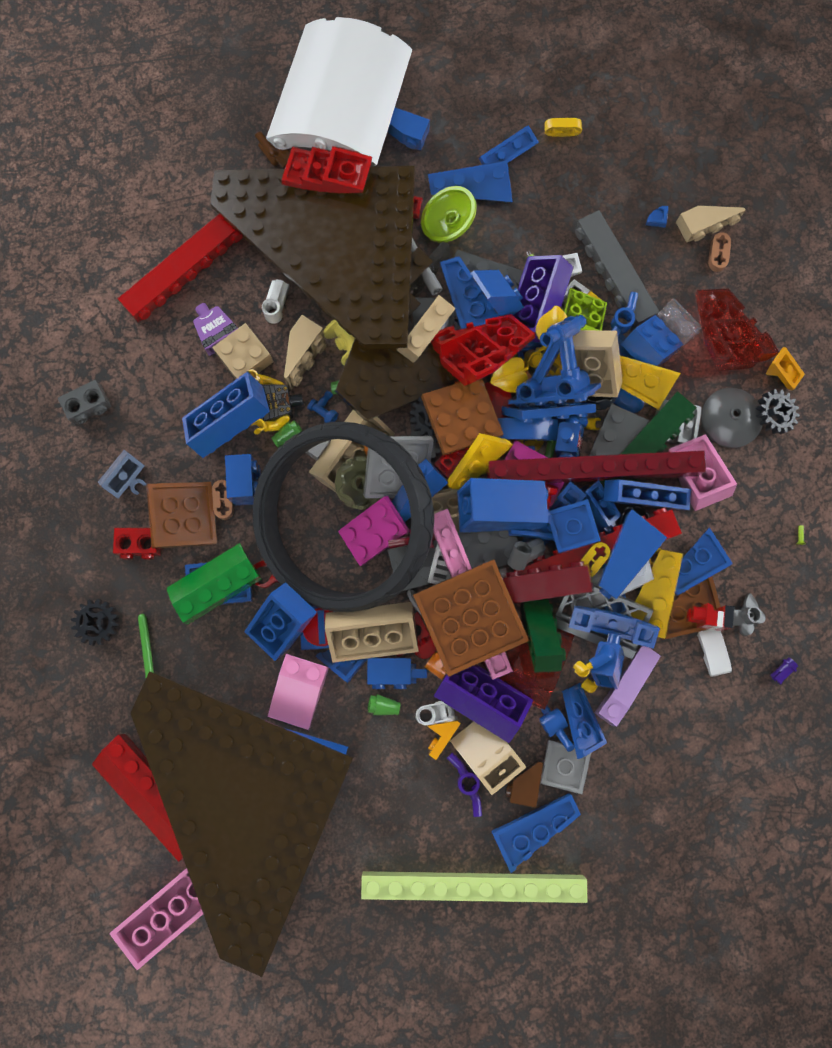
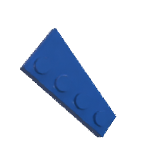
[428,161,513,203]
[440,256,499,329]
[491,793,581,873]

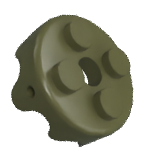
[335,456,381,510]

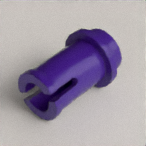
[770,657,798,685]

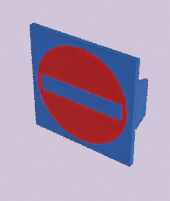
[300,606,335,650]

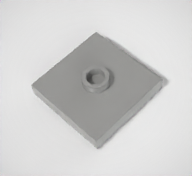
[540,740,591,794]

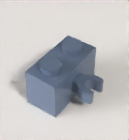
[98,450,146,499]

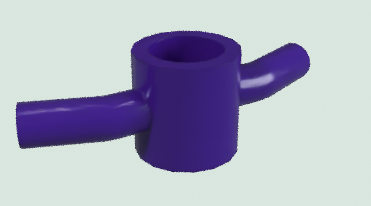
[447,752,482,817]

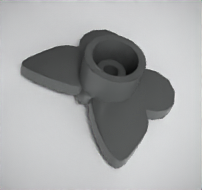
[733,593,766,636]

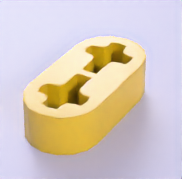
[545,118,582,137]
[580,542,610,577]

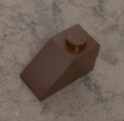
[505,761,543,808]

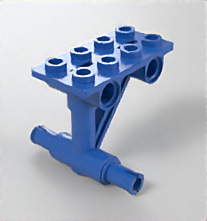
[508,315,601,407]

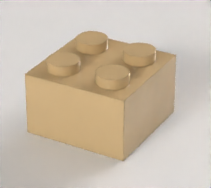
[212,323,273,379]

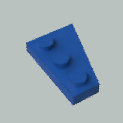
[675,527,733,596]

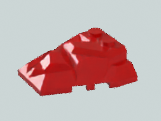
[431,314,535,386]

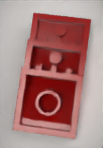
[282,146,373,193]

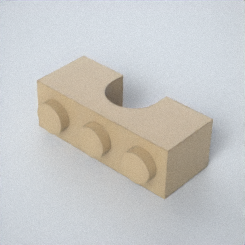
[397,295,456,363]

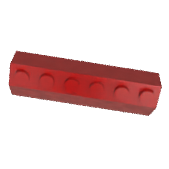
[92,734,183,862]

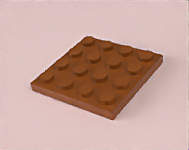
[413,559,529,677]

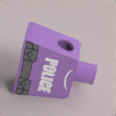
[193,303,238,356]

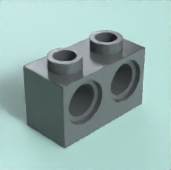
[58,380,112,425]

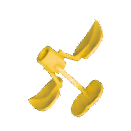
[490,305,568,400]

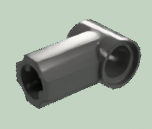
[507,538,546,571]

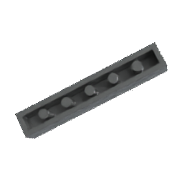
[575,210,660,329]

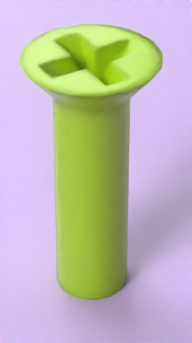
[796,525,806,545]

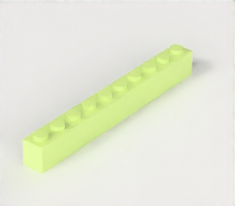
[361,871,587,903]

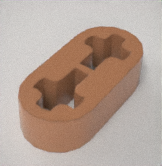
[708,232,731,272]
[212,480,234,520]

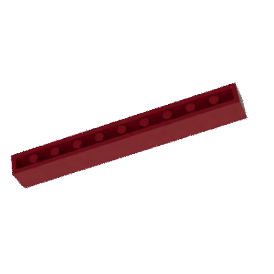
[486,451,706,483]

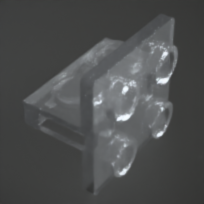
[656,298,702,355]

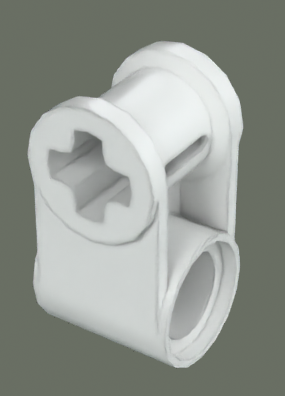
[415,701,458,725]

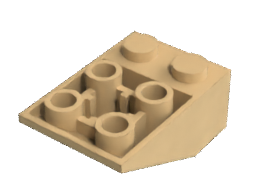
[284,315,326,391]
[450,721,526,795]

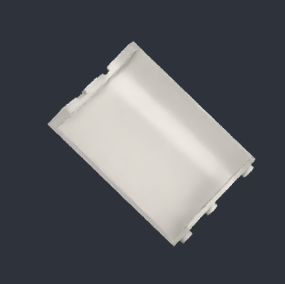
[266,17,412,167]

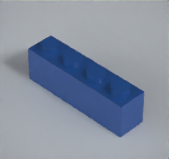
[603,479,691,510]

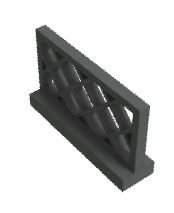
[553,585,653,659]

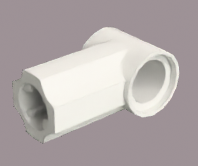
[262,279,290,324]

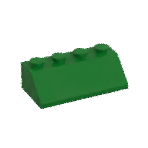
[166,543,262,625]

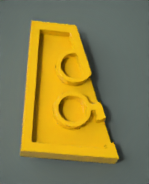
[447,433,513,490]

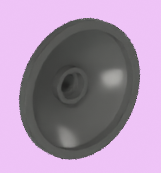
[701,388,762,448]

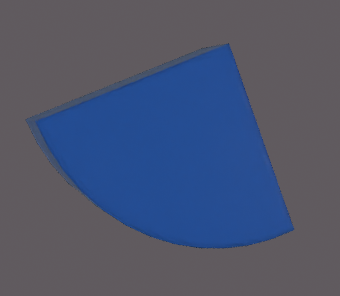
[646,206,668,227]

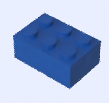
[244,582,317,661]

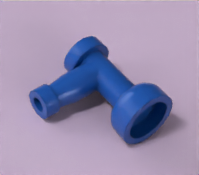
[307,390,339,423]

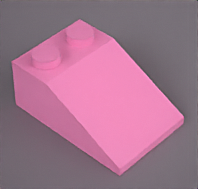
[668,434,737,511]
[268,654,329,730]

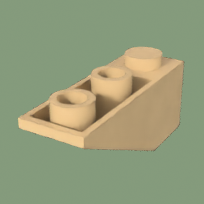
[676,206,745,243]

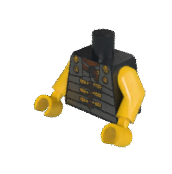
[248,369,304,435]

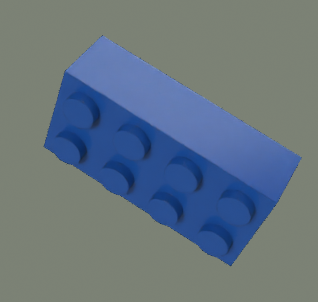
[182,371,270,458]

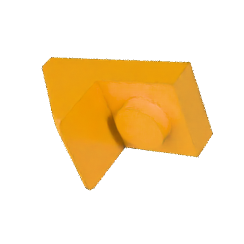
[766,347,805,390]
[427,720,461,760]

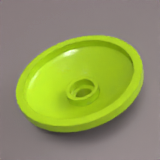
[421,186,477,243]

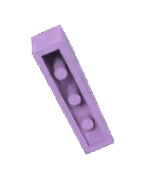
[594,646,661,727]

